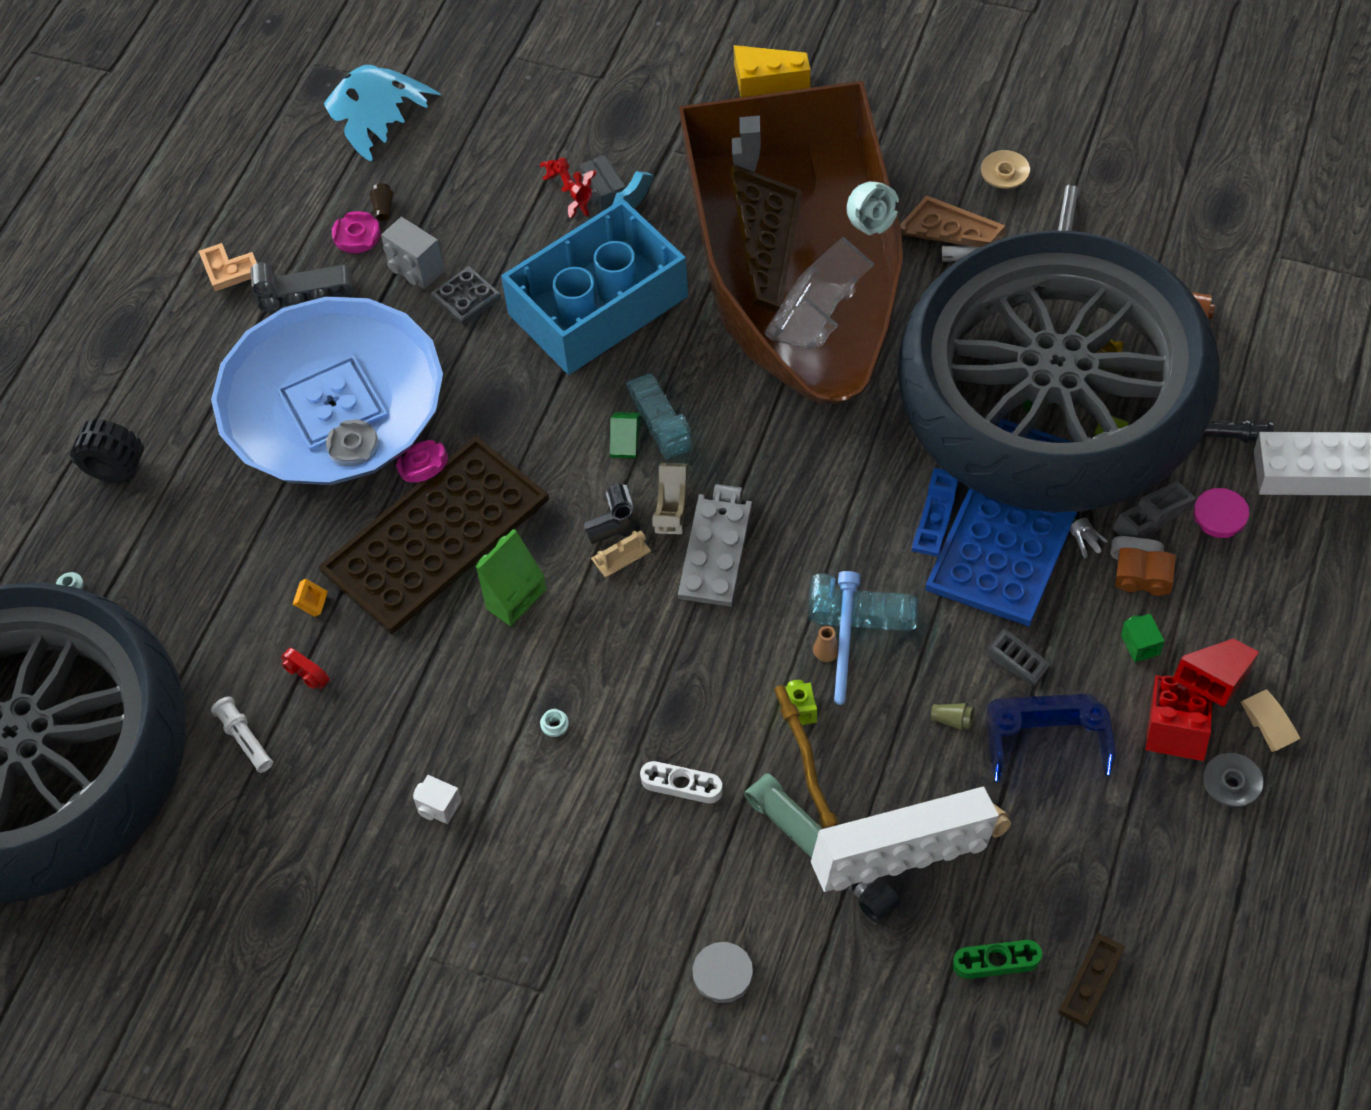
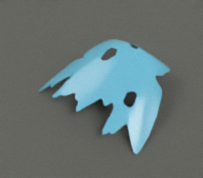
[324,65,441,161]

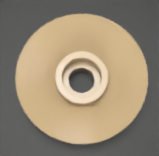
[981,150,1030,189]

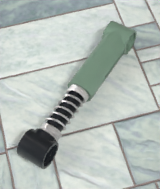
[744,773,900,923]

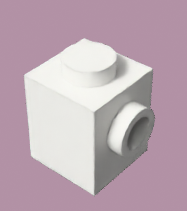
[413,775,462,824]

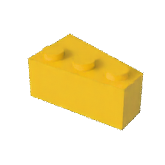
[734,45,810,98]

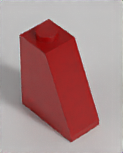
[1173,638,1259,707]

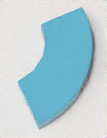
[612,171,654,209]

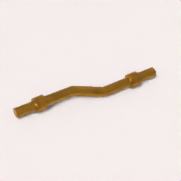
[774,685,839,829]

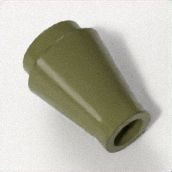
[931,703,975,731]

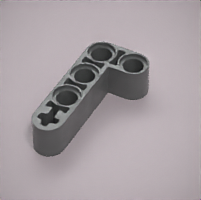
[250,262,354,312]

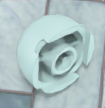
[847,182,899,235]

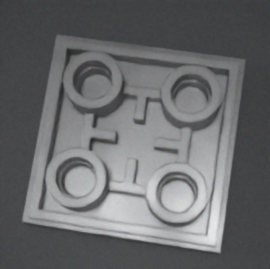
[431,266,501,326]

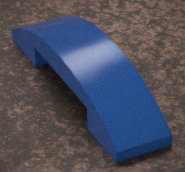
[911,468,959,557]

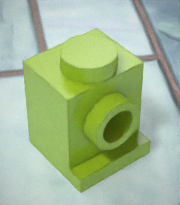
[785,680,817,727]

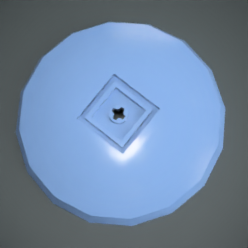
[211,297,443,485]

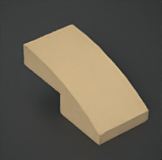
[1241,689,1301,752]

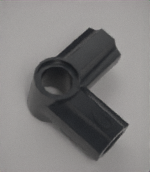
[584,483,641,544]

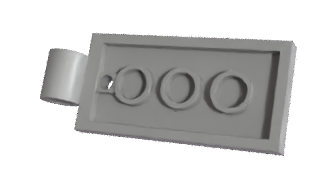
[678,484,752,607]

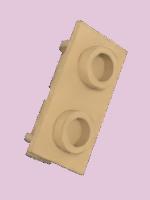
[591,531,651,578]

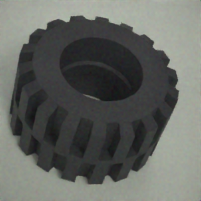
[70,419,144,483]

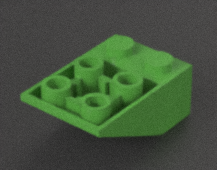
[476,529,547,627]

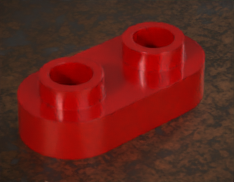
[281,648,330,689]

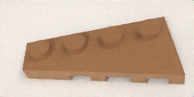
[900,195,1007,247]

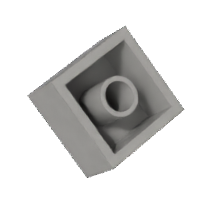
[381,217,445,290]

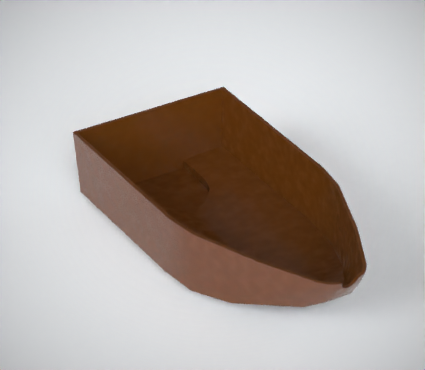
[679,81,903,404]

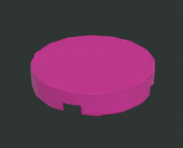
[332,211,381,254]
[396,440,448,483]
[1193,488,1249,538]

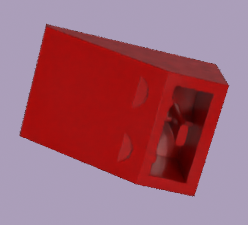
[1145,675,1212,761]

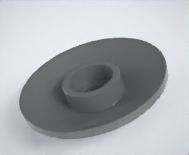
[1203,753,1263,807]

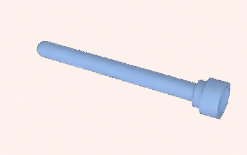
[834,571,861,705]

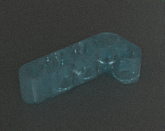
[627,373,692,460]
[808,574,918,631]

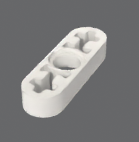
[640,761,723,803]

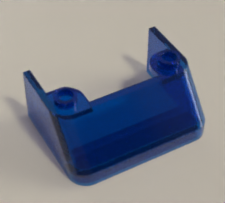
[986,694,1116,781]

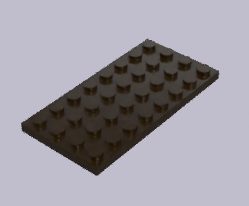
[318,436,549,635]

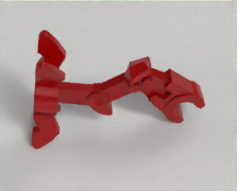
[540,157,597,218]

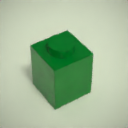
[1121,613,1165,663]

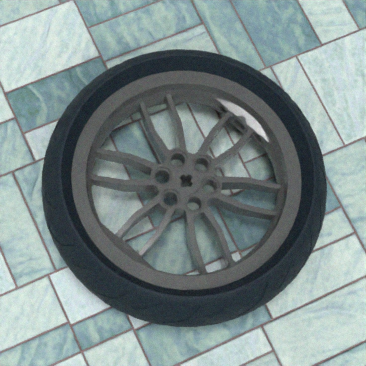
[897,230,1220,512]
[0,583,186,903]

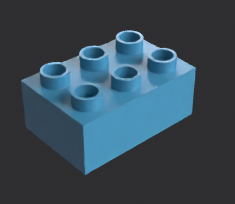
[501,199,689,375]

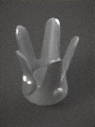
[1070,518,1108,558]

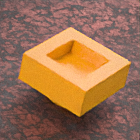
[292,579,328,617]

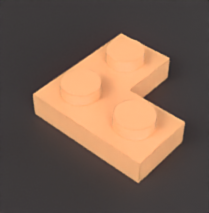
[199,243,257,291]

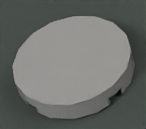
[326,419,379,466]
[692,942,753,1003]

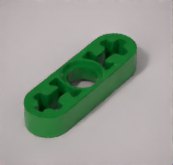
[953,940,1042,979]

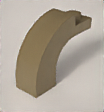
[652,463,688,534]

